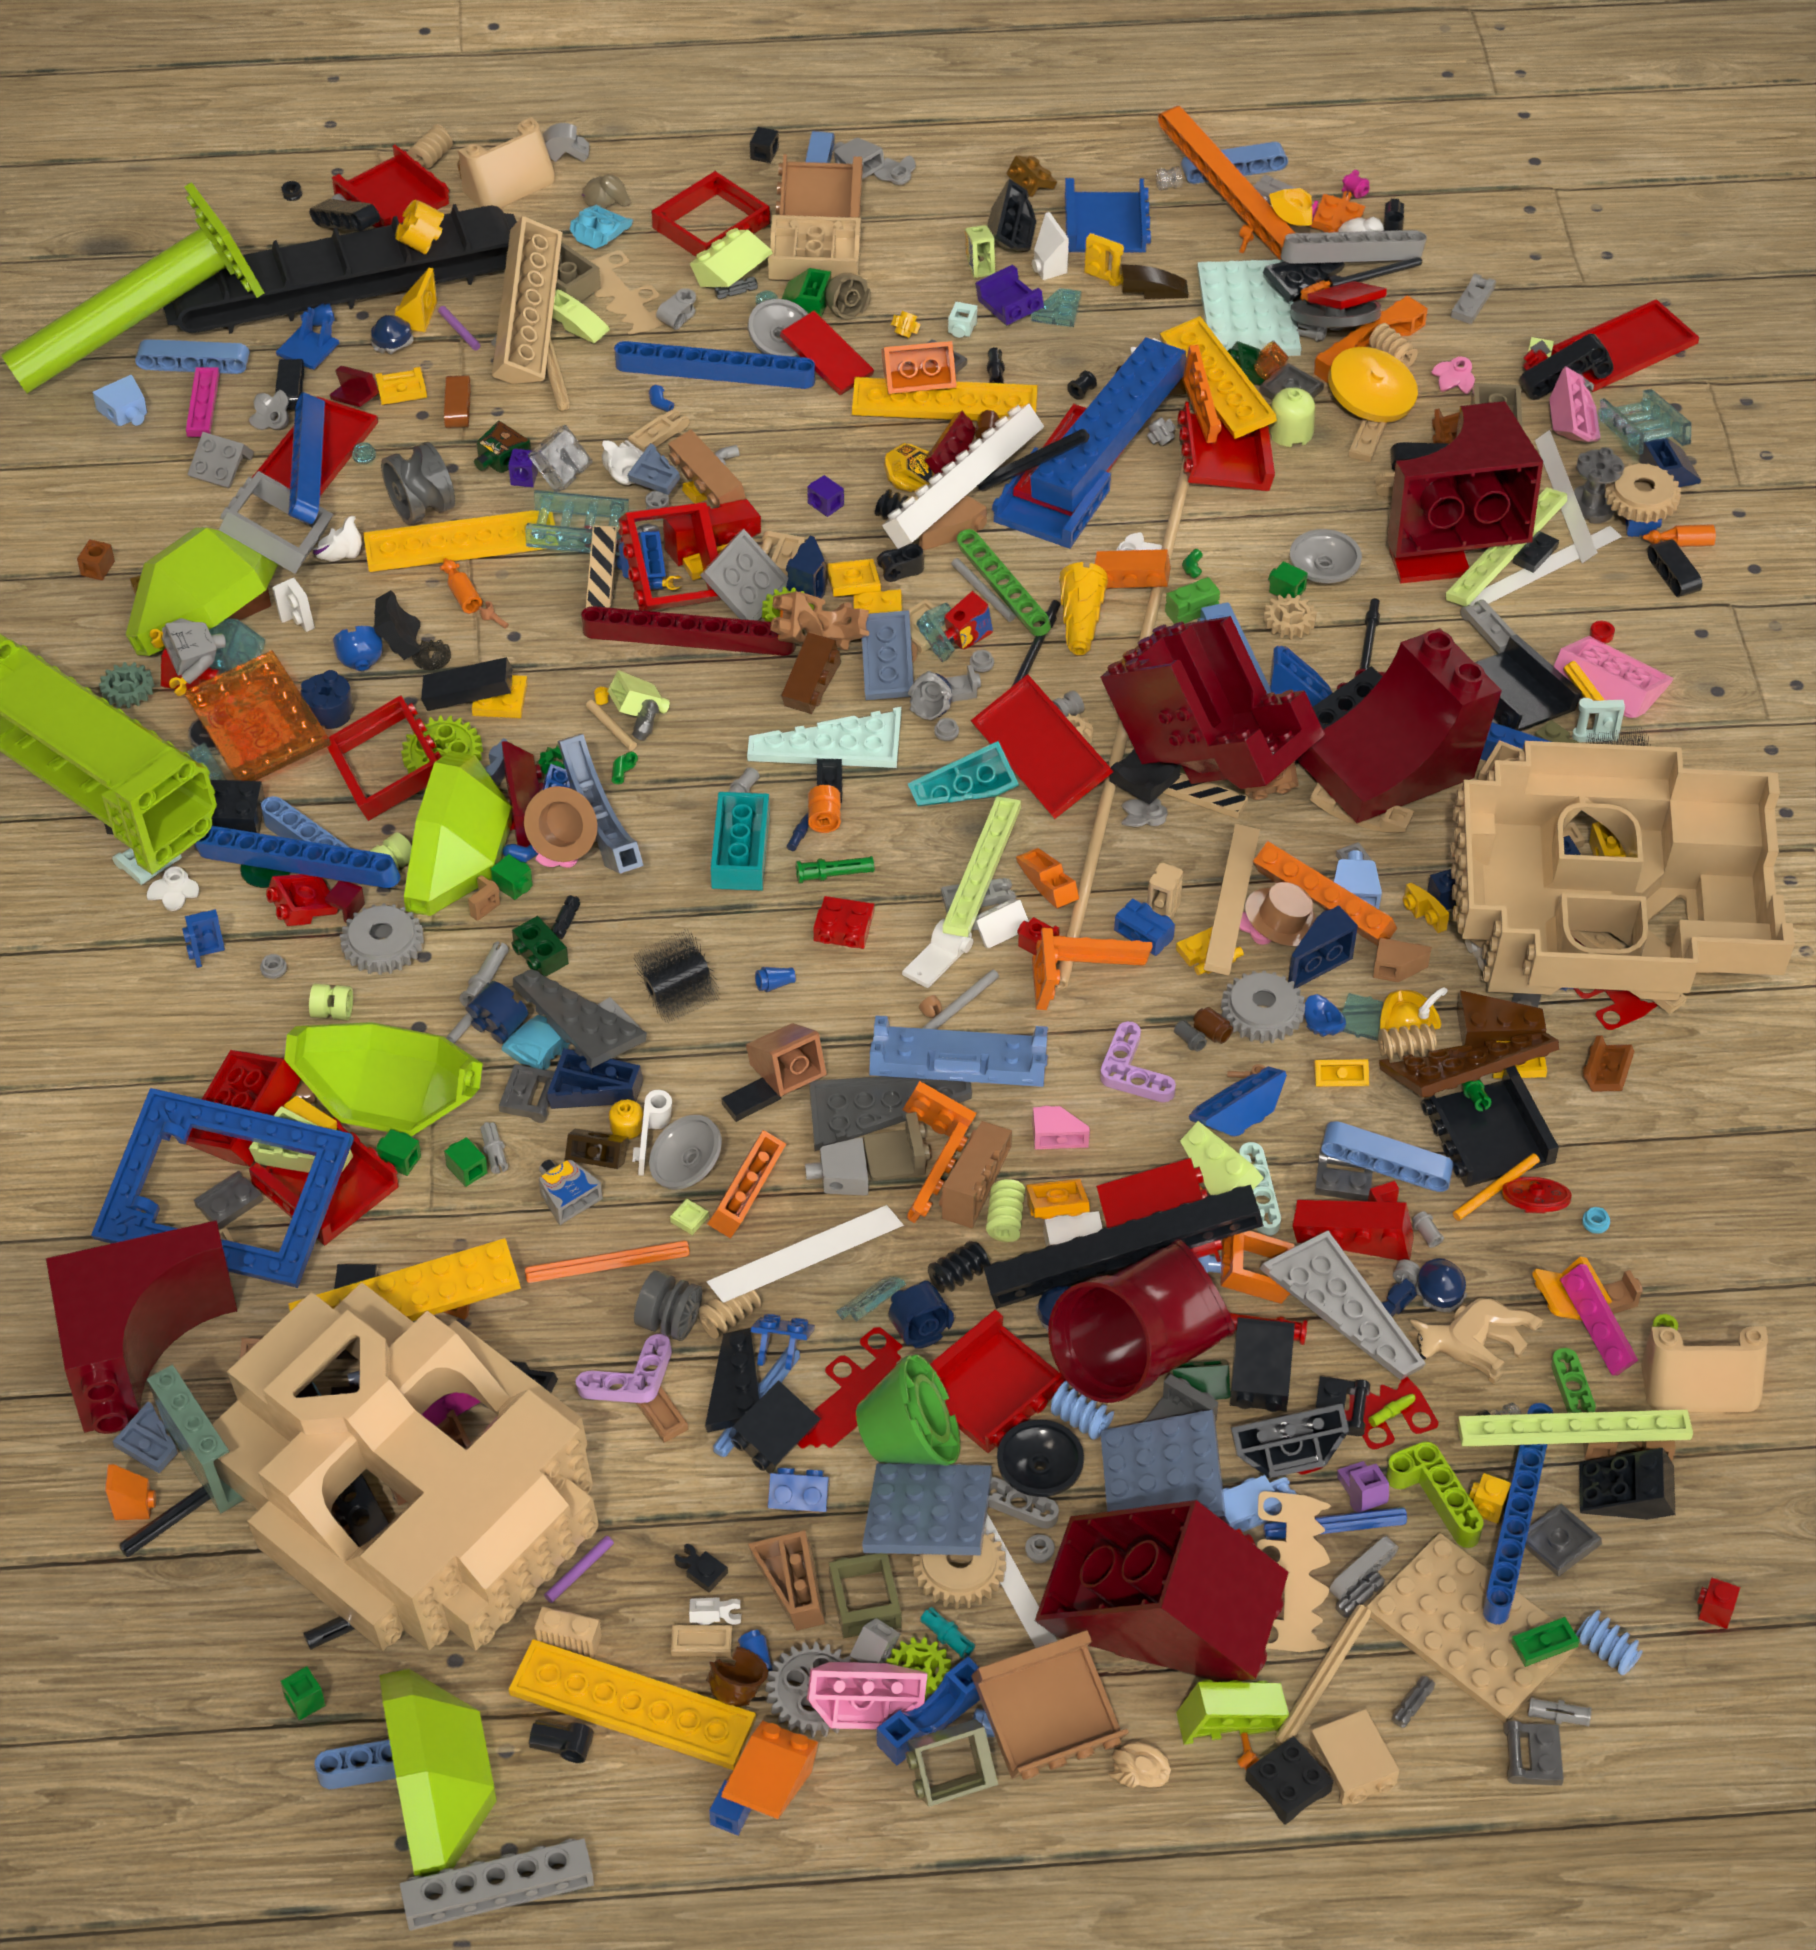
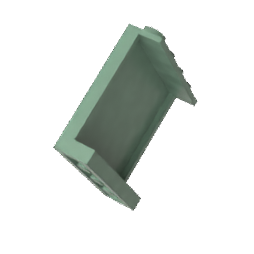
[147,1364,245,1514]

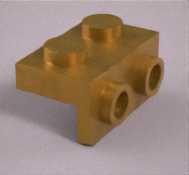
[1007,155,1057,197]

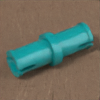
[920,1607,975,1659]

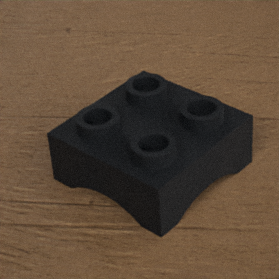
[374,590,421,660]
[1109,749,1181,804]
[1245,1736,1334,1825]

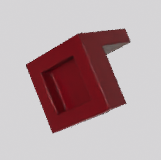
[325,880,365,923]

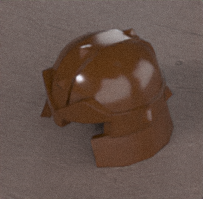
[706,1646,768,1707]

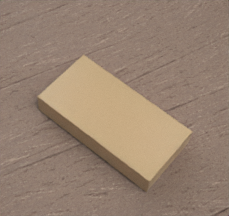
[671,1625,732,1657]

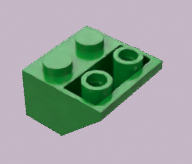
[782,268,831,318]

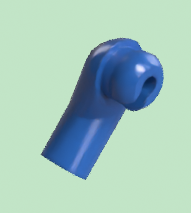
[649,385,674,412]
[503,844,538,863]

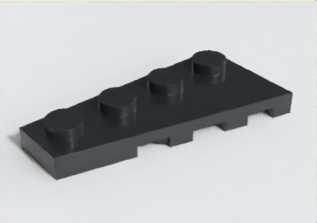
[1263,261,1345,302]
[705,1328,761,1433]

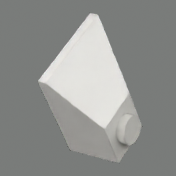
[1032,212,1069,280]

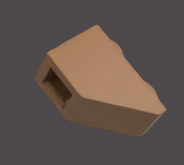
[1373,938,1432,982]

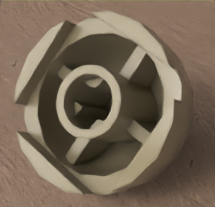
[825,273,871,319]

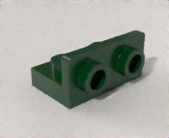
[1228,341,1266,386]

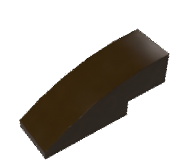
[1121,265,1189,299]

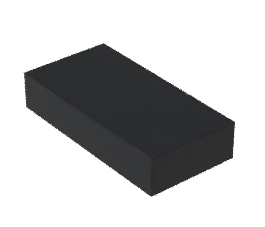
[722,1077,781,1122]

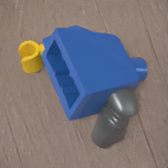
[616,523,682,590]

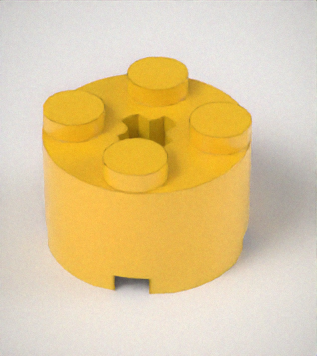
[396,200,444,254]

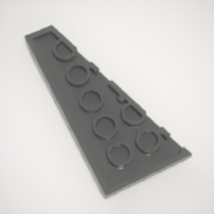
[512,969,647,1068]
[809,1076,972,1151]

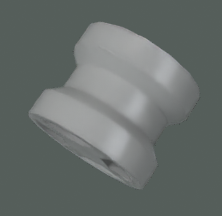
[645,491,669,521]

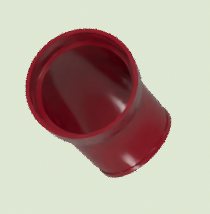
[1048,1239,1235,1403]

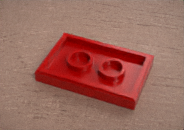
[1308,281,1387,310]
[1389,549,1470,584]

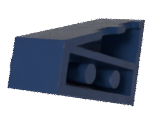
[547,1048,643,1109]

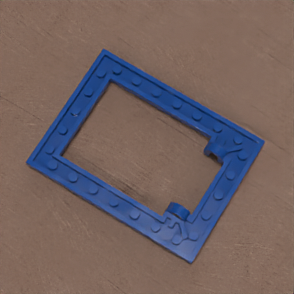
[91,1088,354,1288]

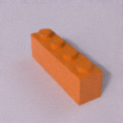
[707,1130,786,1239]

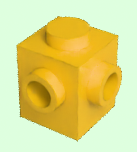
[1469,1473,1511,1524]

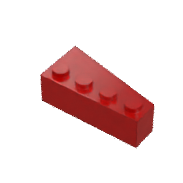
[663,499,761,567]
[1293,1200,1414,1261]

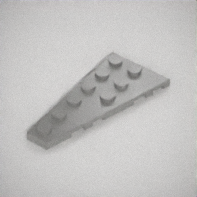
[1260,1231,1426,1380]

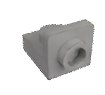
[946,665,981,702]

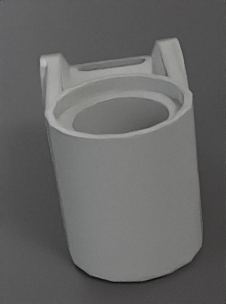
[656,289,696,330]

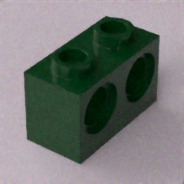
[511,916,569,977]

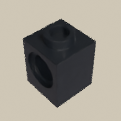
[750,127,779,164]

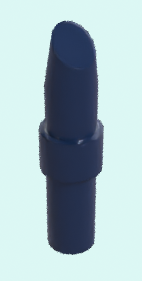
[787,813,809,851]

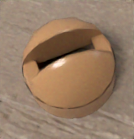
[919,995,942,1018]

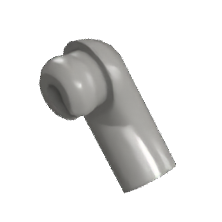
[714,445,739,465]

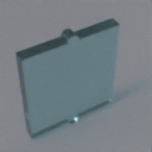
[1342,993,1384,1041]

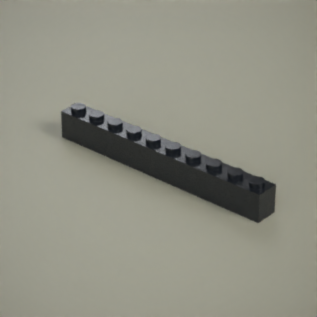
[983,1185,1264,1309]

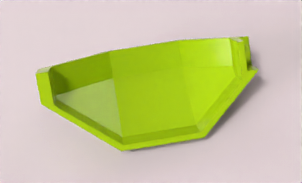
[125,528,278,656]
[404,751,512,916]
[284,1022,483,1137]
[379,1669,497,1877]

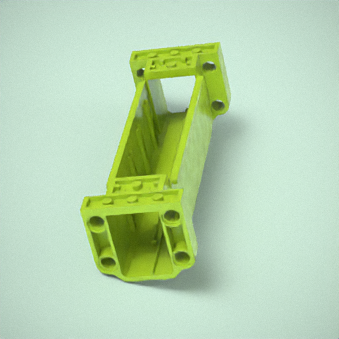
[0,633,217,875]

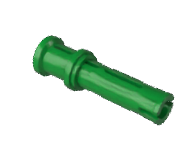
[796,856,874,884]

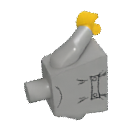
[149,618,226,696]

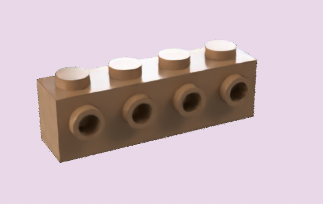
[668,429,746,508]

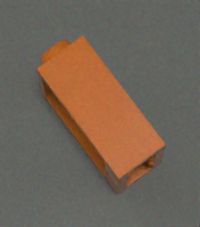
[1221,1231,1294,1304]

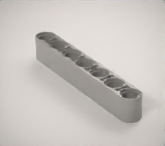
[1281,230,1427,263]

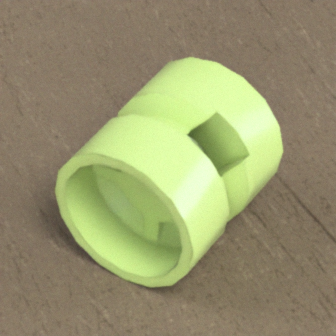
[370,832,412,870]
[309,983,353,1020]

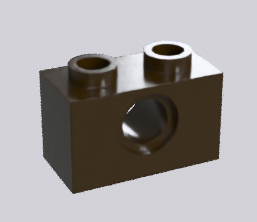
[565,1128,628,1169]

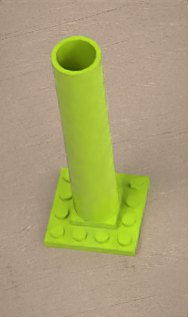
[1,182,264,394]

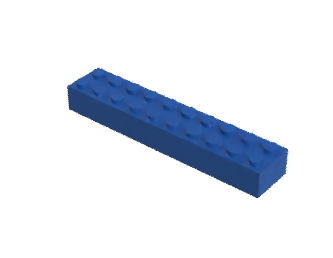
[1030,337,1186,512]

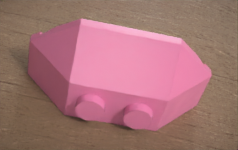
[1549,366,1601,442]
[807,1662,927,1729]

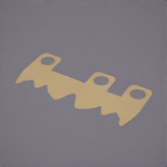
[590,250,665,334]
[1257,1491,1331,1652]

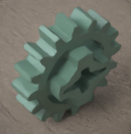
[99,662,154,708]

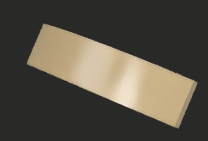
[1310,783,1414,833]

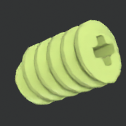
[986,1179,1025,1242]

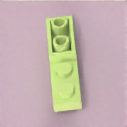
[552,289,610,343]

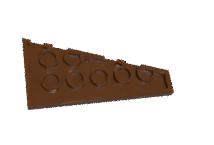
[1379,1031,1559,1097]

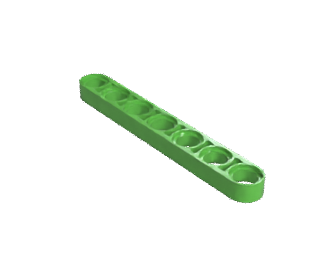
[957,529,1051,636]

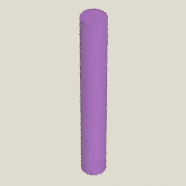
[438,306,481,350]
[544,1536,614,1603]

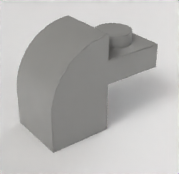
[542,123,590,162]

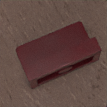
[329,365,379,407]

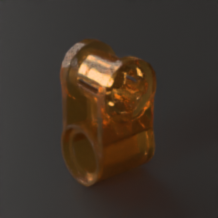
[1254,340,1289,380]

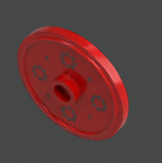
[1502,1177,1572,1214]

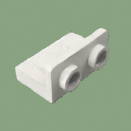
[272,577,315,632]

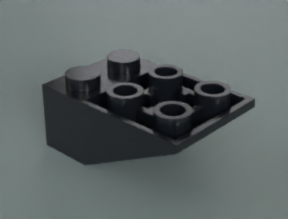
[1579,1448,1676,1520]

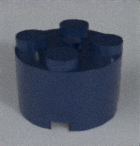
[301,670,354,729]
[465,981,528,1044]
[888,1281,954,1349]

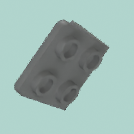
[1144,1374,1218,1422]

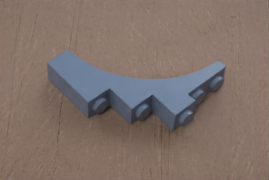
[558,734,644,874]

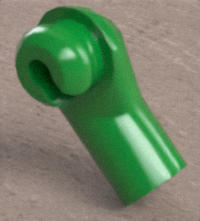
[1182,549,1203,579]
[611,751,638,785]

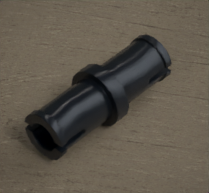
[987,347,1005,384]

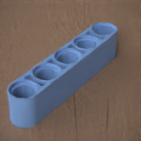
[805,131,834,163]
[1181,142,1288,184]
[135,339,250,374]
[261,796,350,848]
[1321,1121,1453,1192]
[314,1740,396,1789]

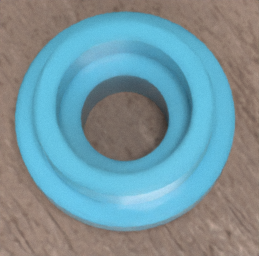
[1582,1207,1610,1234]

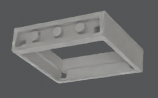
[219,471,334,574]

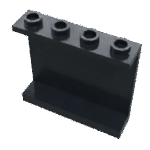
[1475,634,1582,731]
[1421,1065,1559,1188]

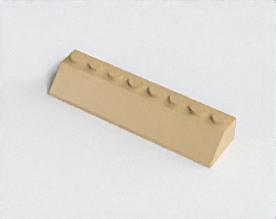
[492,216,562,384]

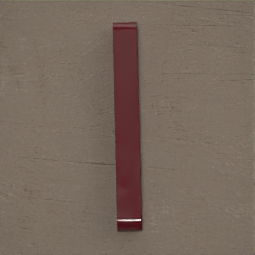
[581,606,796,656]

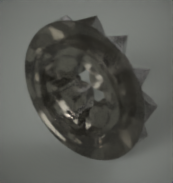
[412,638,451,670]

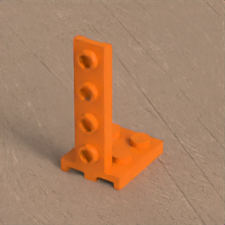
[1032,928,1152,1010]
[902,1081,976,1223]

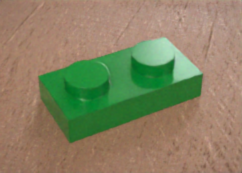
[1511,1617,1580,1667]

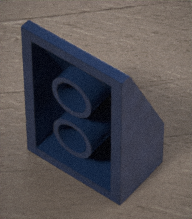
[1288,905,1358,989]

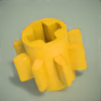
[891,311,921,338]

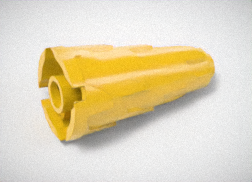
[1059,562,1108,655]

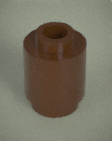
[975,410,1000,440]
[1193,1007,1233,1044]

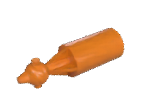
[1642,524,1716,547]
[440,558,482,613]

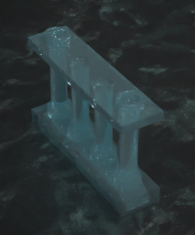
[1598,389,1691,455]
[525,490,629,556]

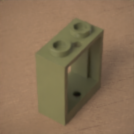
[829,1553,901,1639]
[905,1719,998,1807]

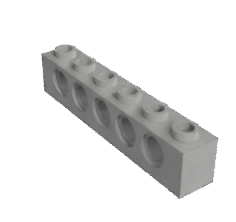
[400,1838,594,1931]

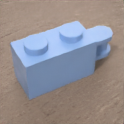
[1219,1475,1297,1532]

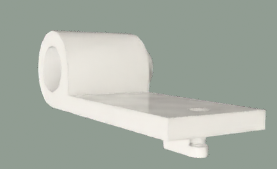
[902,919,973,988]
[632,1090,672,1175]

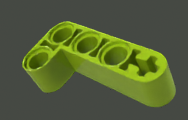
[1386,1442,1484,1548]

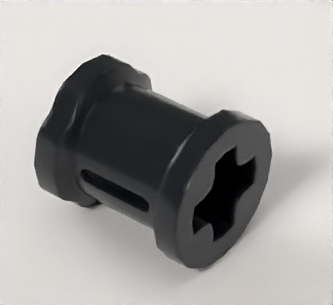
[1067,370,1097,400]

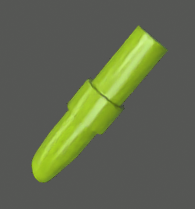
[1369,1394,1415,1427]

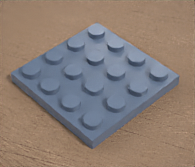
[1100,1410,1226,1517]
[862,1463,992,1555]

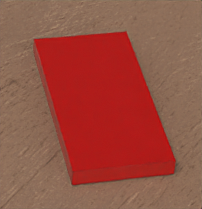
[780,311,874,395]

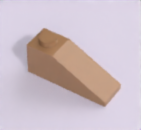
[919,495,987,550]

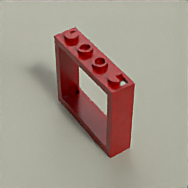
[651,171,770,257]
[618,502,721,611]
[323,695,442,821]

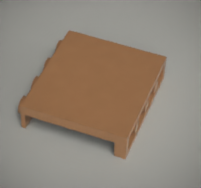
[776,154,863,218]
[971,1630,1129,1780]

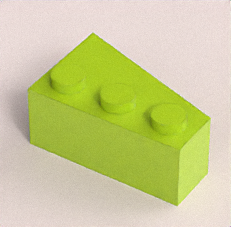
[1176,1680,1289,1745]

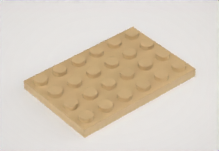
[1366,1533,1580,1723]

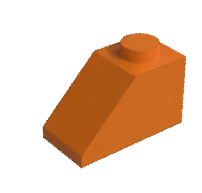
[105,1464,156,1520]

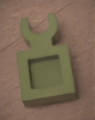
[1535,720,1579,743]

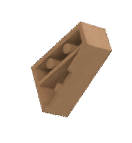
[748,1530,825,1631]

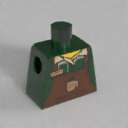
[474,420,531,473]

